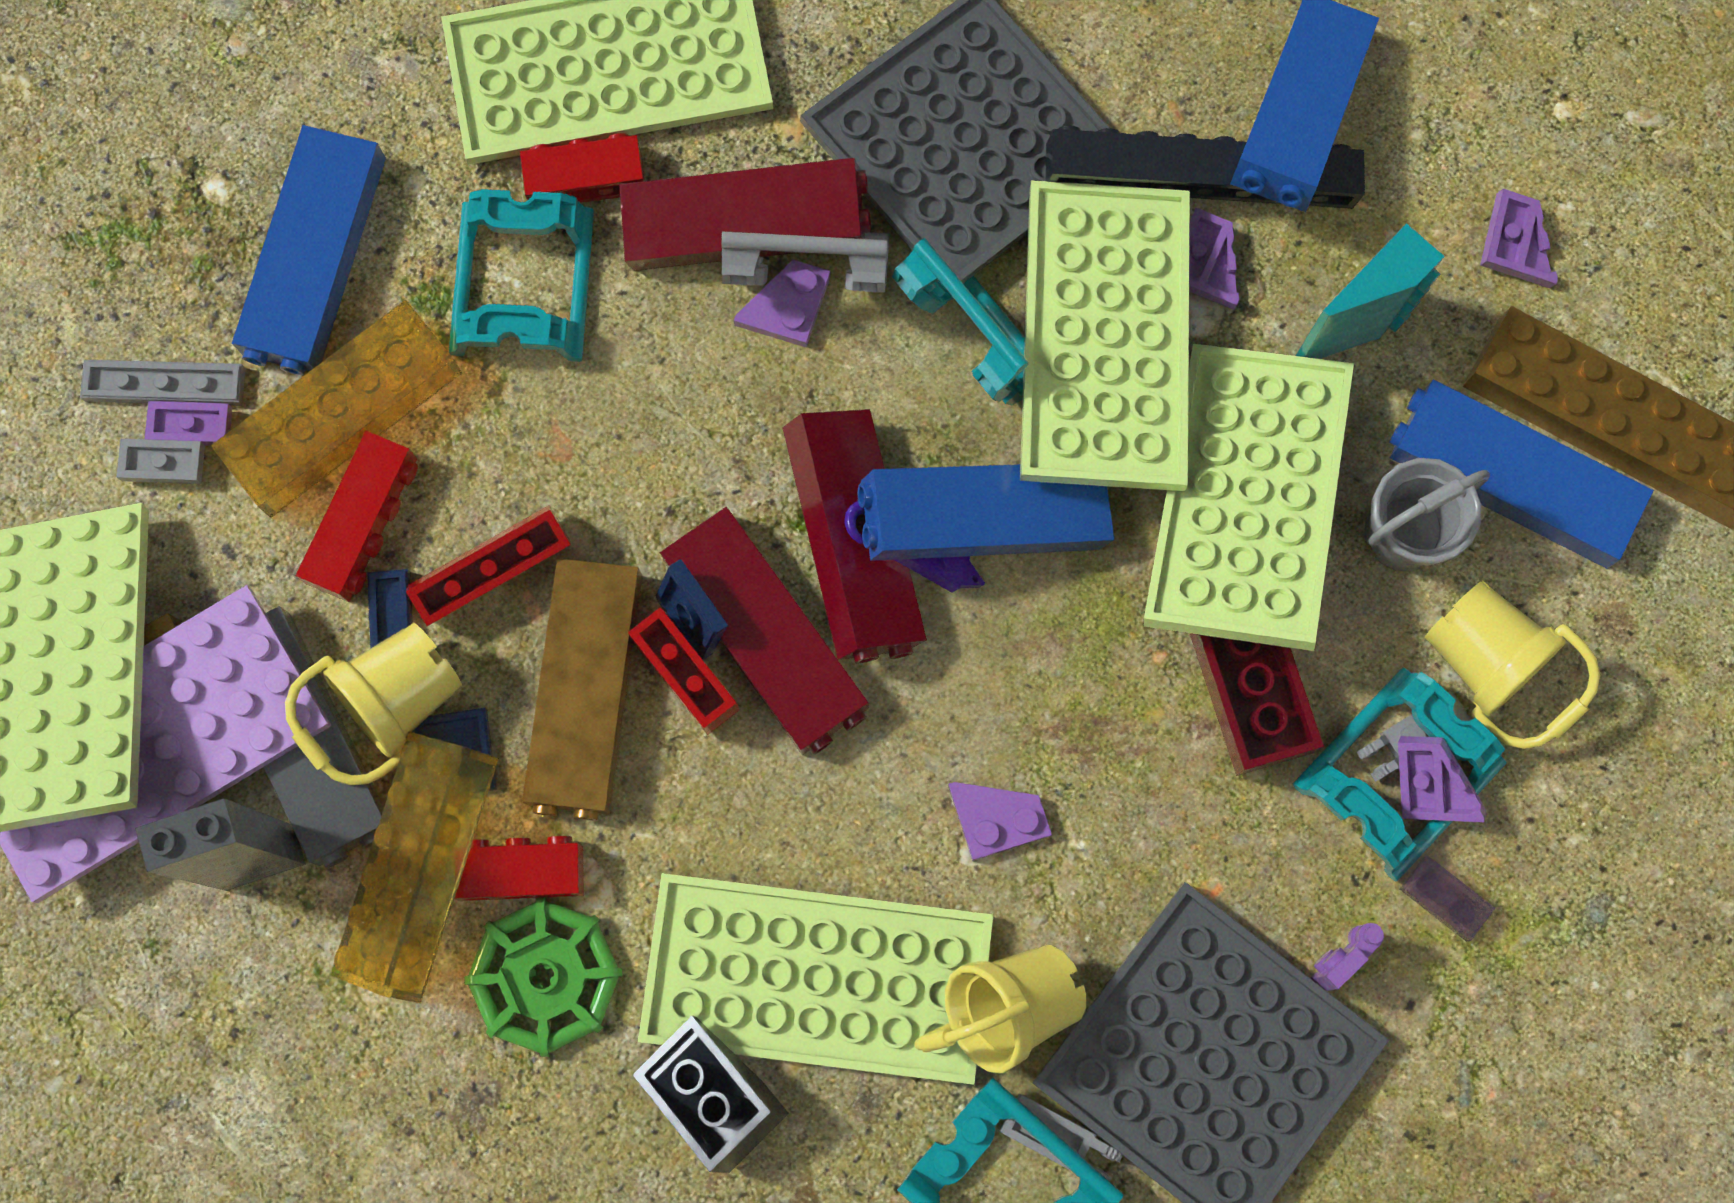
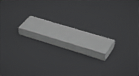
[80,360,246,406]

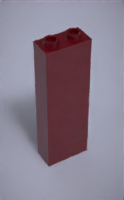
[619,158,871,271]
[782,409,927,664]
[659,506,869,756]

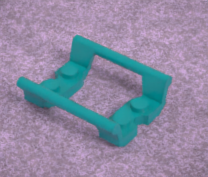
[448,189,594,362]
[892,238,1029,406]
[1292,667,1507,882]
[897,1078,1124,1203]

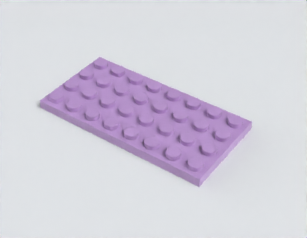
[0,585,331,903]

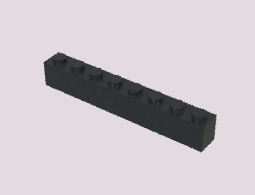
[1046,126,1365,209]

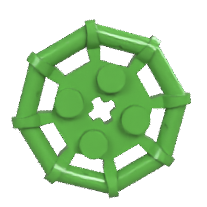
[464,897,622,1057]

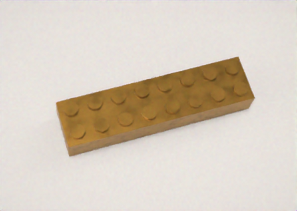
[1463,306,1734,530]

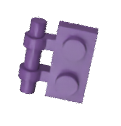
[1310,923,1384,991]

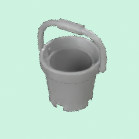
[1365,458,1490,572]

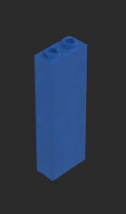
[1230,0,1379,212]
[232,125,386,375]
[1389,379,1654,569]
[858,464,1115,561]

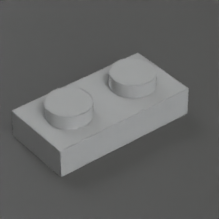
[116,439,205,484]

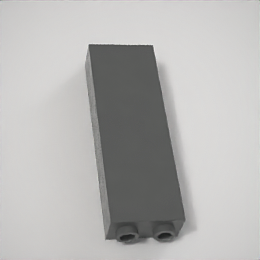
[264,606,394,868]
[135,798,306,891]

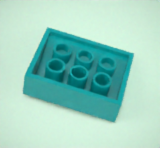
[1296,223,1445,359]

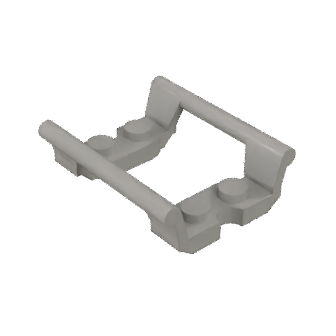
[721,232,889,292]

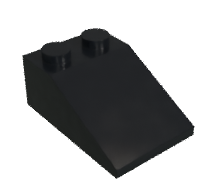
[633,1015,789,1173]

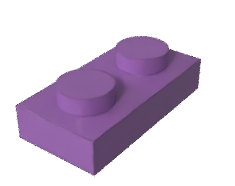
[145,401,233,446]

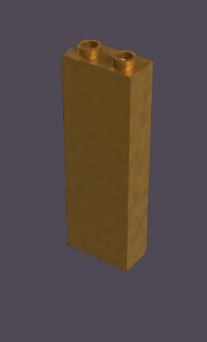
[522,558,642,821]

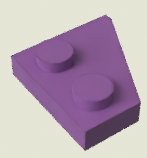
[1480,188,1558,288]
[1189,208,1239,310]
[734,260,831,347]
[1398,736,1486,823]
[948,782,1052,861]

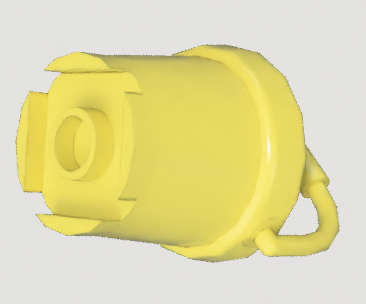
[1424,581,1600,749]
[285,623,462,786]
[914,945,1086,1074]

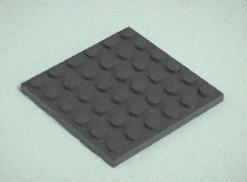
[800,0,1110,289]
[1032,882,1389,1203]

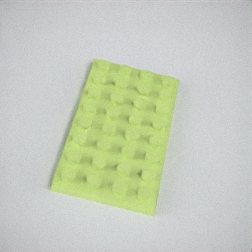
[441,0,773,165]
[1020,180,1190,491]
[1144,344,1354,651]
[0,503,149,832]
[638,873,993,1085]

